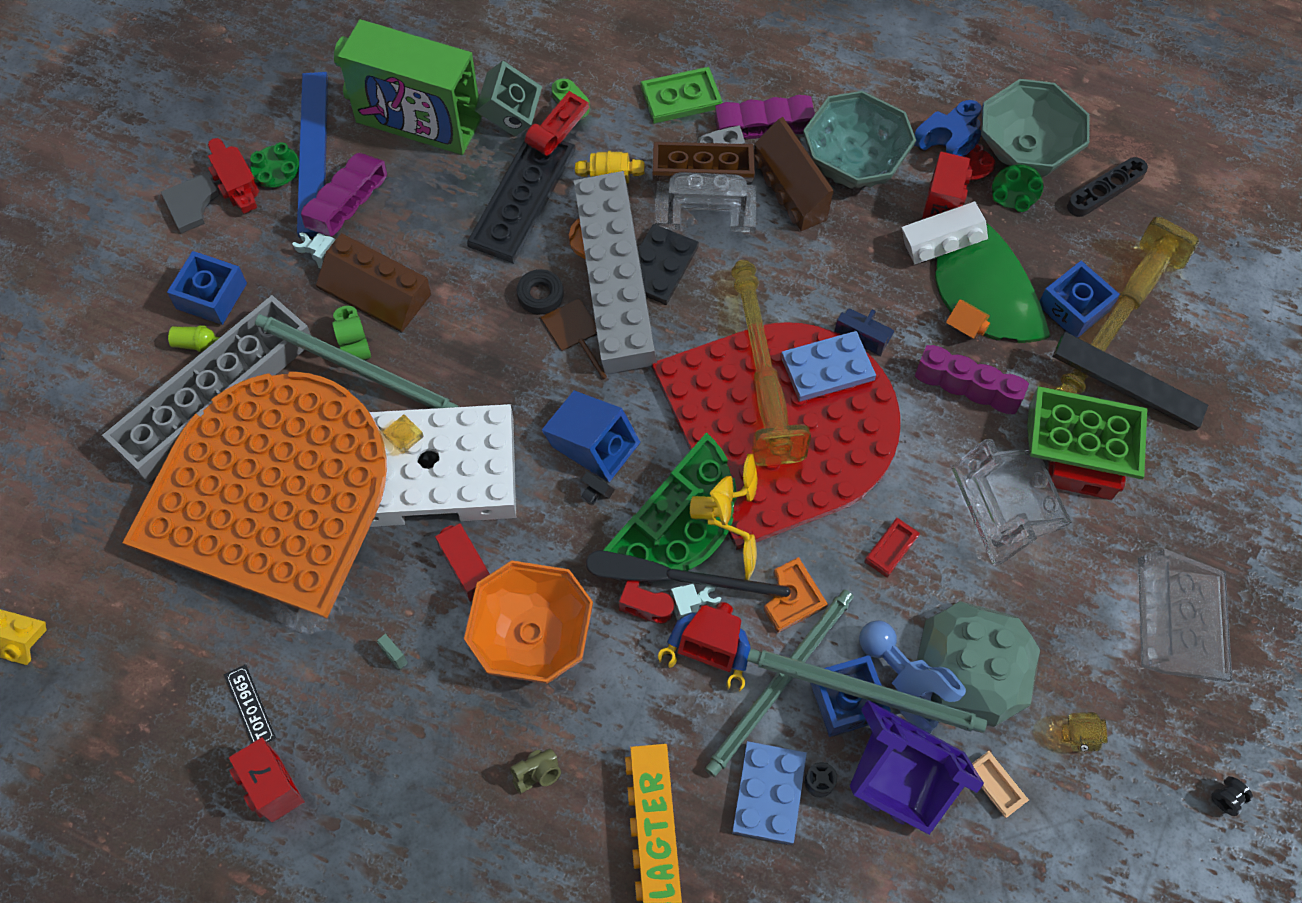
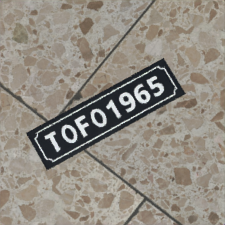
[224,664,277,743]

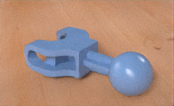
[859,620,966,733]

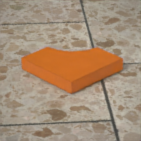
[763,557,828,633]

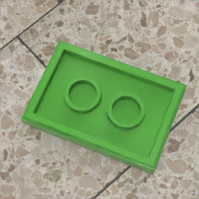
[640,67,723,124]

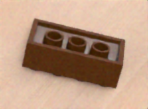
[754,117,834,231]
[652,142,755,184]
[316,233,431,333]

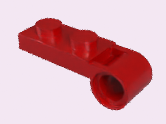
[525,91,590,156]

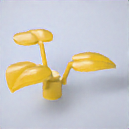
[690,454,757,580]

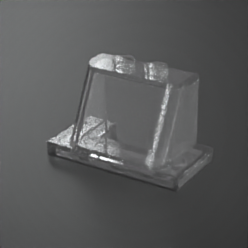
[655,172,756,233]
[951,439,1072,565]

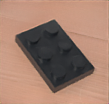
[638,224,699,305]

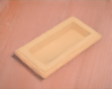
[972,751,1029,819]

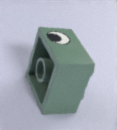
[475,61,542,136]

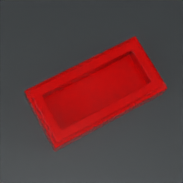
[864,518,920,578]

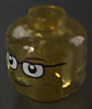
[1062,712,1108,752]

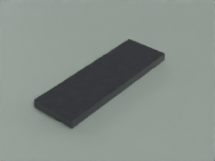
[467,140,575,264]

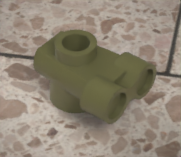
[510,748,561,794]

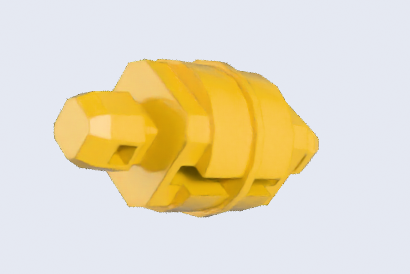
[575,150,645,183]

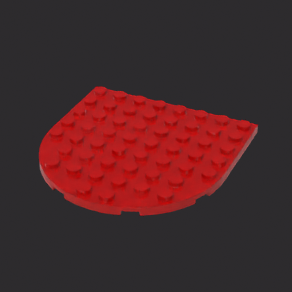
[652,322,900,550]

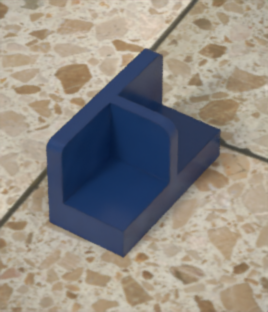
[834,308,894,356]

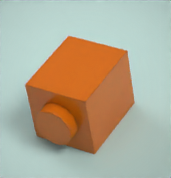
[946,300,990,338]

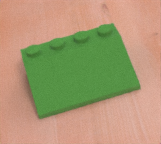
[1027,386,1147,480]

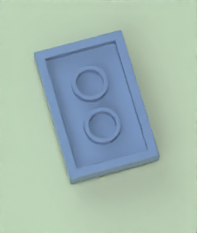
[781,331,876,402]
[732,741,807,846]

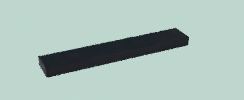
[1052,332,1209,430]

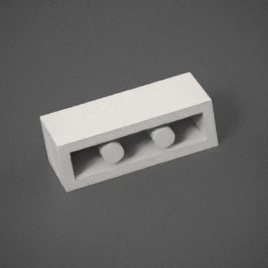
[902,202,988,265]

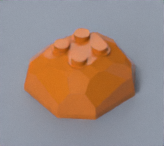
[464,560,593,684]

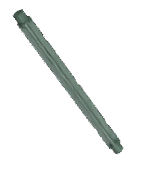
[255,314,459,409]
[705,589,854,777]
[747,648,987,733]

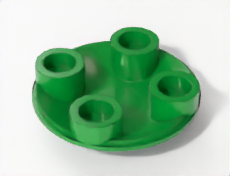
[250,142,299,188]
[992,165,1044,212]

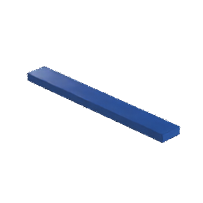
[297,72,328,237]

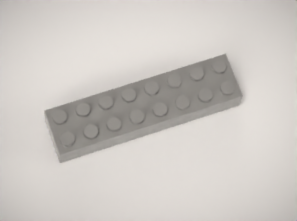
[574,171,657,374]
[102,295,311,483]

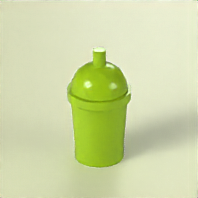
[168,325,220,352]

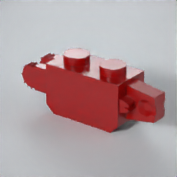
[208,138,259,214]

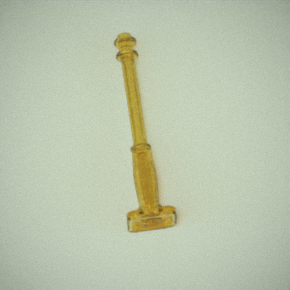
[1054,217,1199,394]
[731,260,811,466]

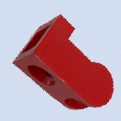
[619,580,674,624]

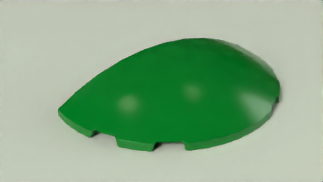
[935,223,1050,343]
[603,432,737,571]

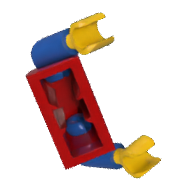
[658,602,751,692]

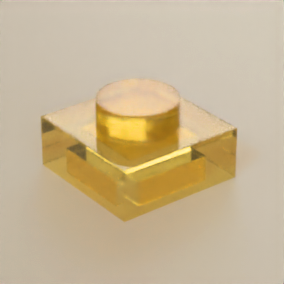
[383,414,424,454]

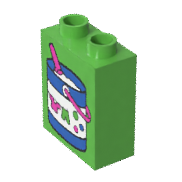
[334,19,482,155]

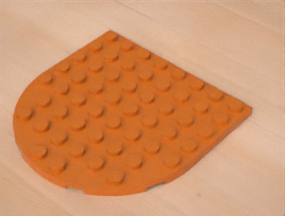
[122,372,387,619]

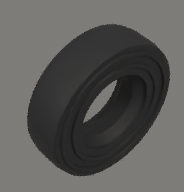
[517,269,563,315]

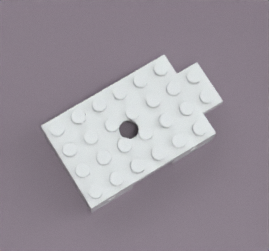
[369,404,516,527]

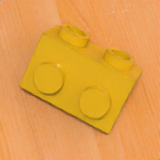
[0,609,47,665]

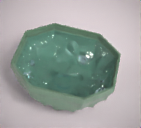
[803,91,916,188]

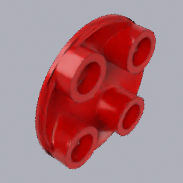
[965,144,995,180]

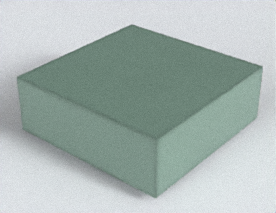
[377,634,408,670]

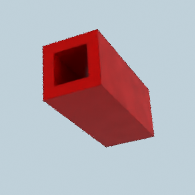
[1046,461,1126,500]
[435,523,490,602]

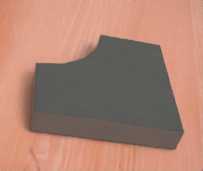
[161,172,219,233]

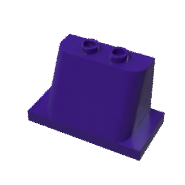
[850,700,984,835]

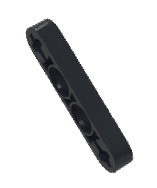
[1067,157,1148,217]

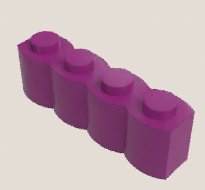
[714,95,815,139]
[301,152,387,236]
[915,345,1029,414]

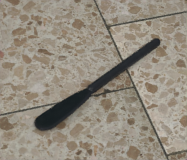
[586,550,791,597]

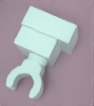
[292,233,336,269]
[670,584,721,621]

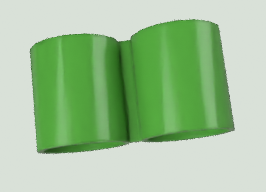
[332,306,372,360]

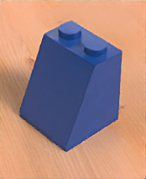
[542,390,640,482]

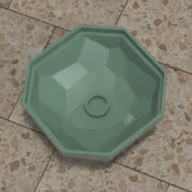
[981,79,1090,177]
[917,601,1040,727]

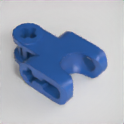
[914,100,981,157]

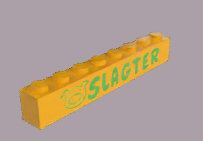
[625,744,682,903]

